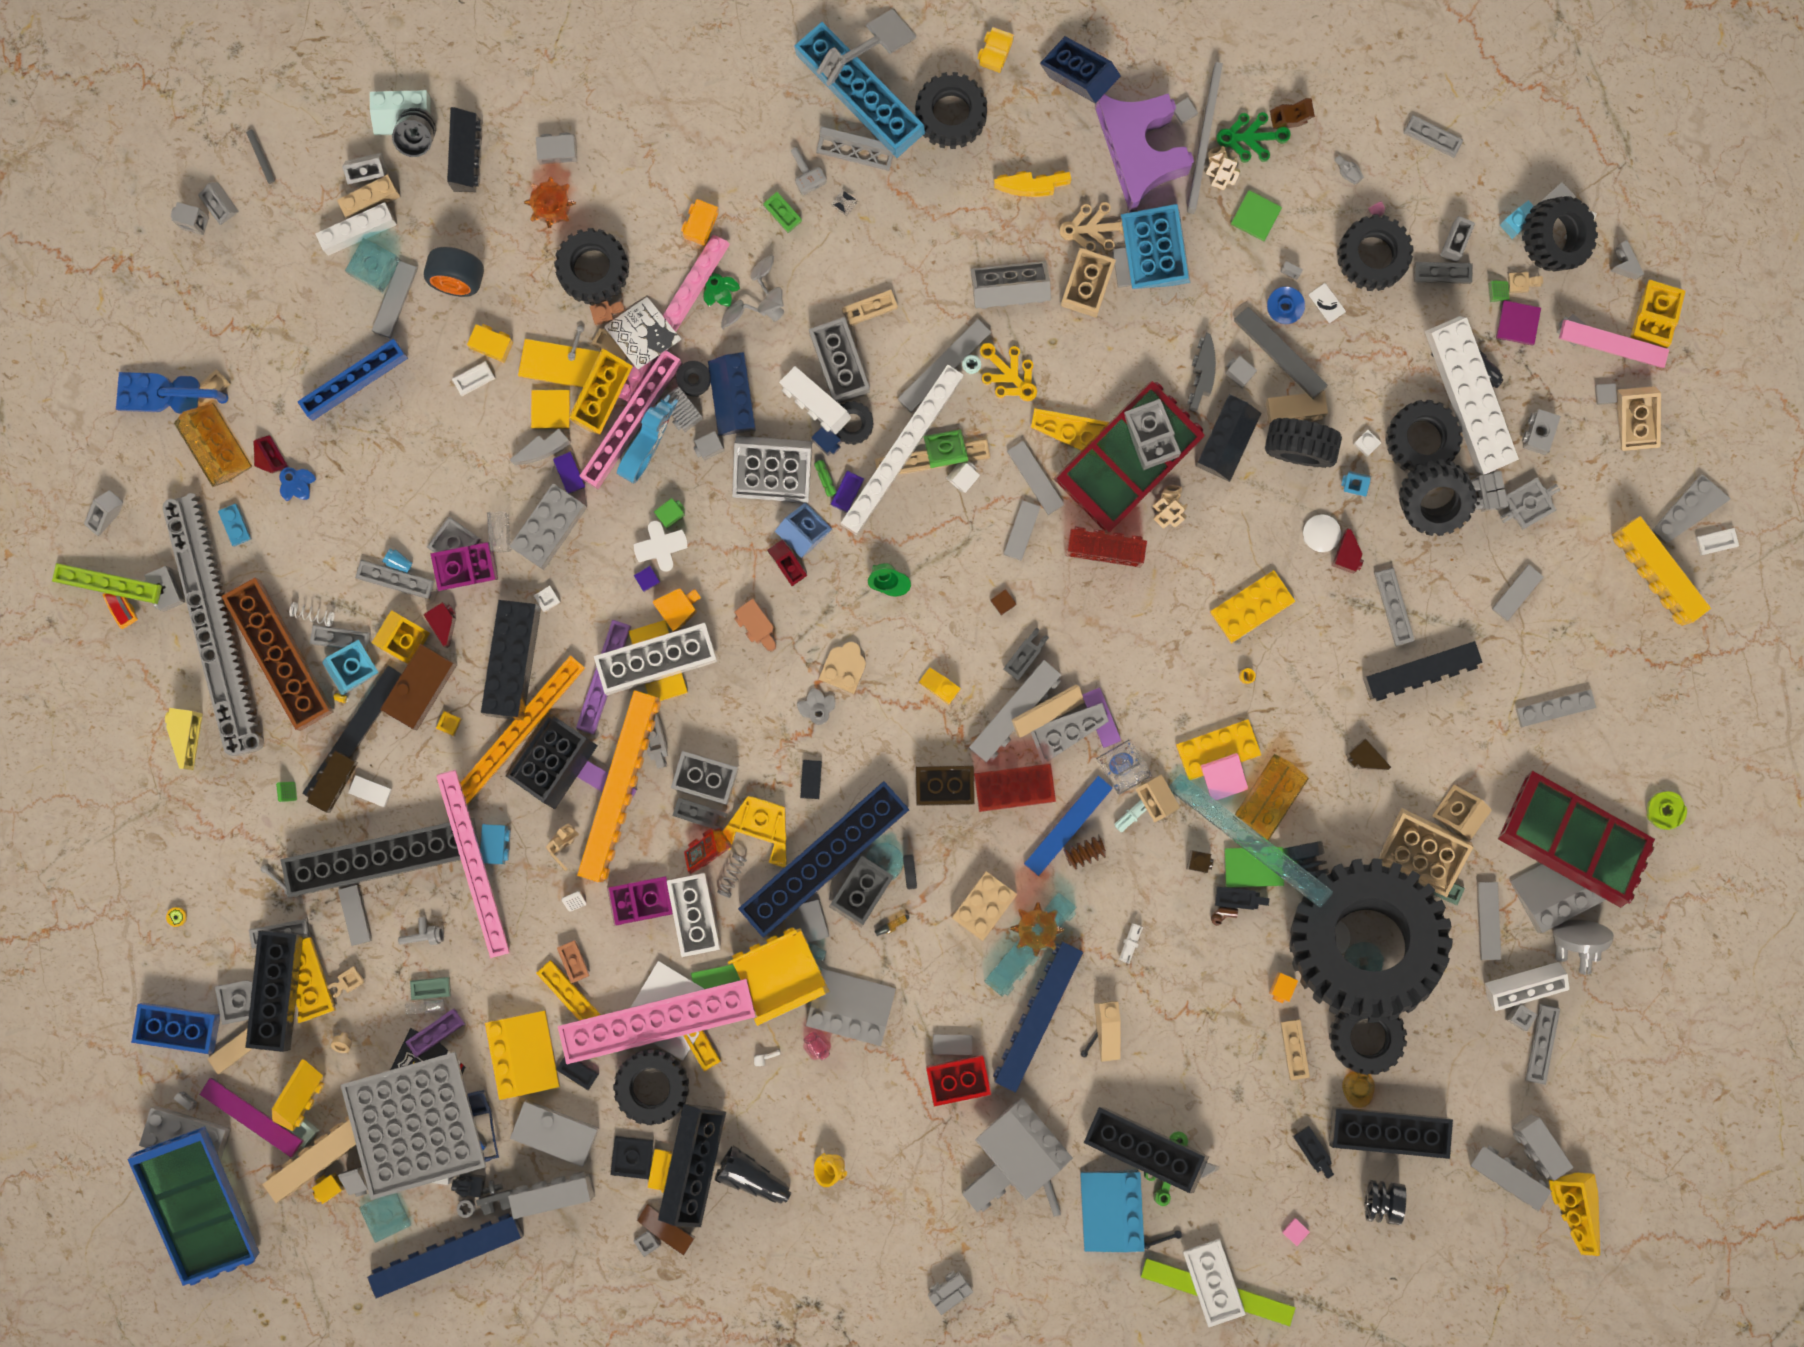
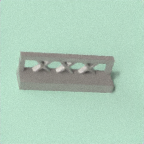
[816,127,893,171]

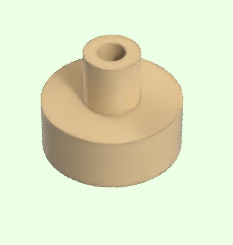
[331,1032,352,1053]

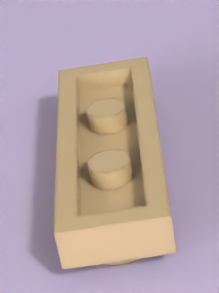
[1280,1019,1310,1080]

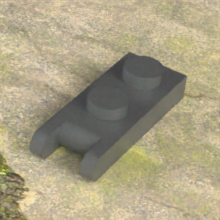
[672,798,728,832]

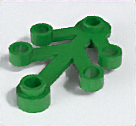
[1216,112,1291,163]

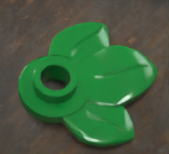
[703,273,740,307]

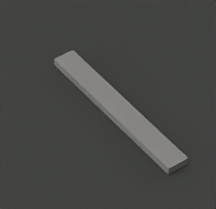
[1187,62,1223,214]

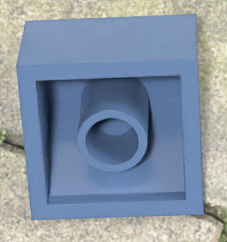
[775,503,832,558]

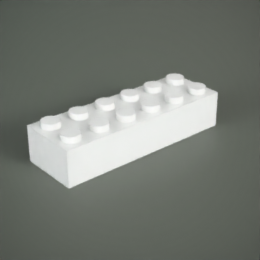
[594,623,717,695]

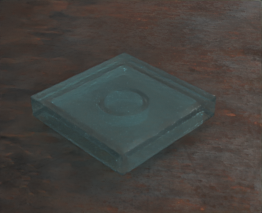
[359,1193,411,1243]

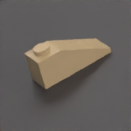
[1094,1001,1121,1062]

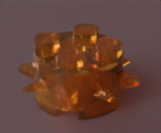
[524,177,576,228]
[1010,902,1064,956]

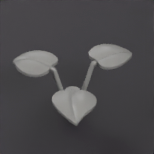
[721,255,784,330]

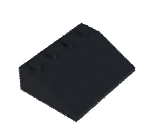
[505,712,598,809]

